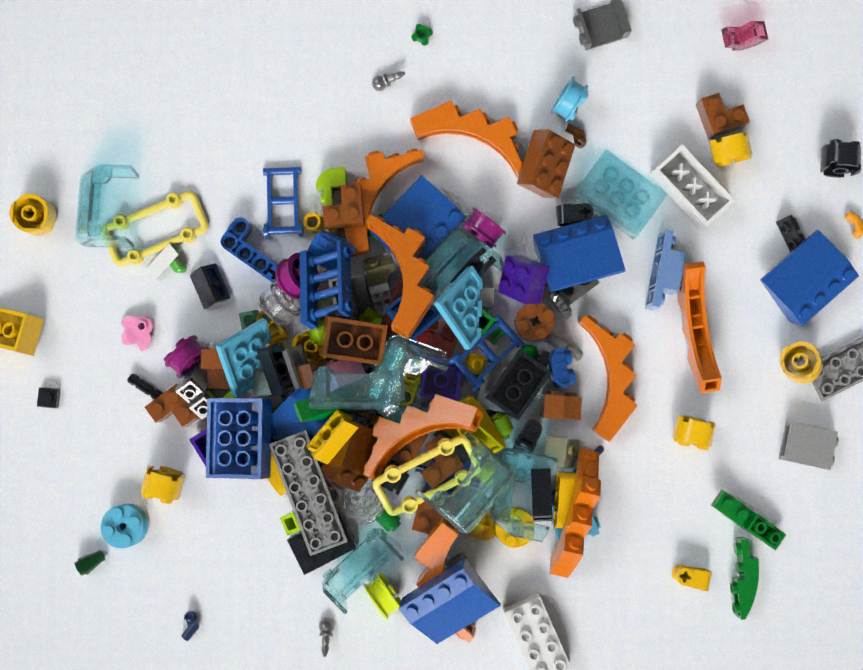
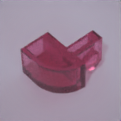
[721,21,769,51]

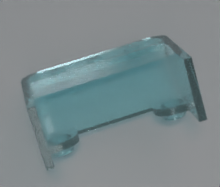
[75,164,139,248]
[420,228,504,310]
[364,335,448,424]
[309,365,405,409]
[415,432,515,534]
[489,448,557,542]
[322,528,405,614]

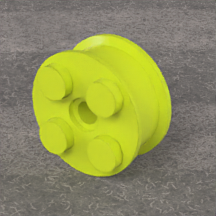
[363,573,401,621]

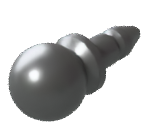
[372,71,405,91]
[319,618,334,657]

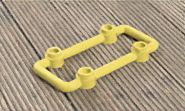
[102,191,209,266]
[372,435,482,516]

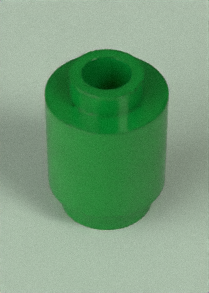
[372,504,401,532]

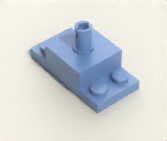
[645,229,686,310]

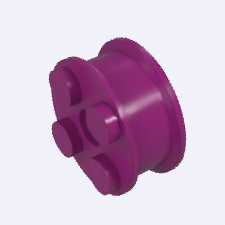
[462,207,507,249]
[276,253,320,299]
[163,335,209,379]

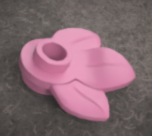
[121,315,153,351]

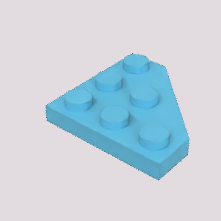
[434,266,483,350]
[215,318,272,398]

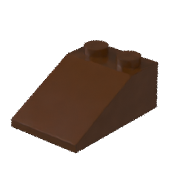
[321,420,378,492]

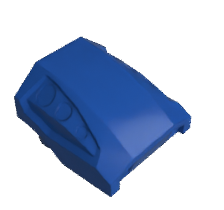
[308,229,357,270]
[548,348,576,388]

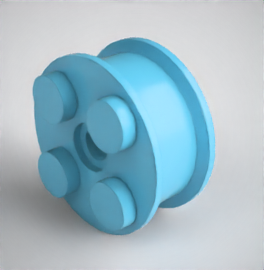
[550,76,589,122]
[101,504,149,549]

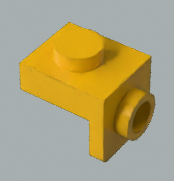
[465,353,486,375]

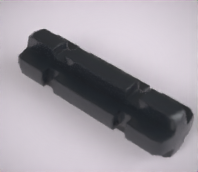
[127,374,163,400]

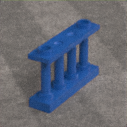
[300,240,354,330]

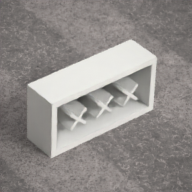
[650,144,735,230]
[503,593,572,670]

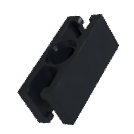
[450,247,497,284]
[256,342,295,397]
[531,468,553,522]

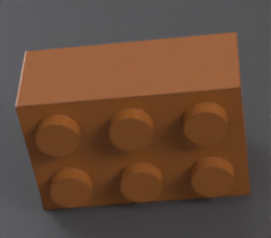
[517,129,576,198]
[319,316,388,365]

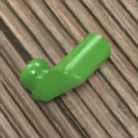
[170,247,187,273]

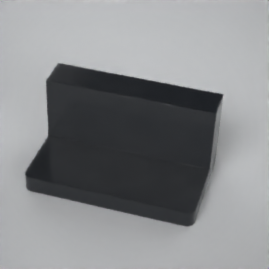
[190,263,231,309]

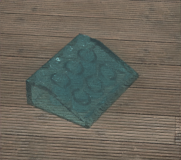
[573,149,667,239]

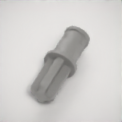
[546,332,583,361]

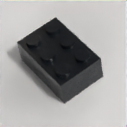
[485,349,552,421]
[287,511,358,575]

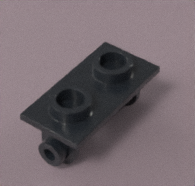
[776,214,805,253]

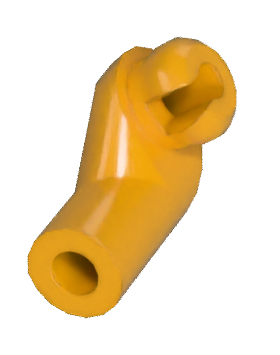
[844,210,863,239]

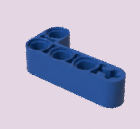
[220,217,277,285]

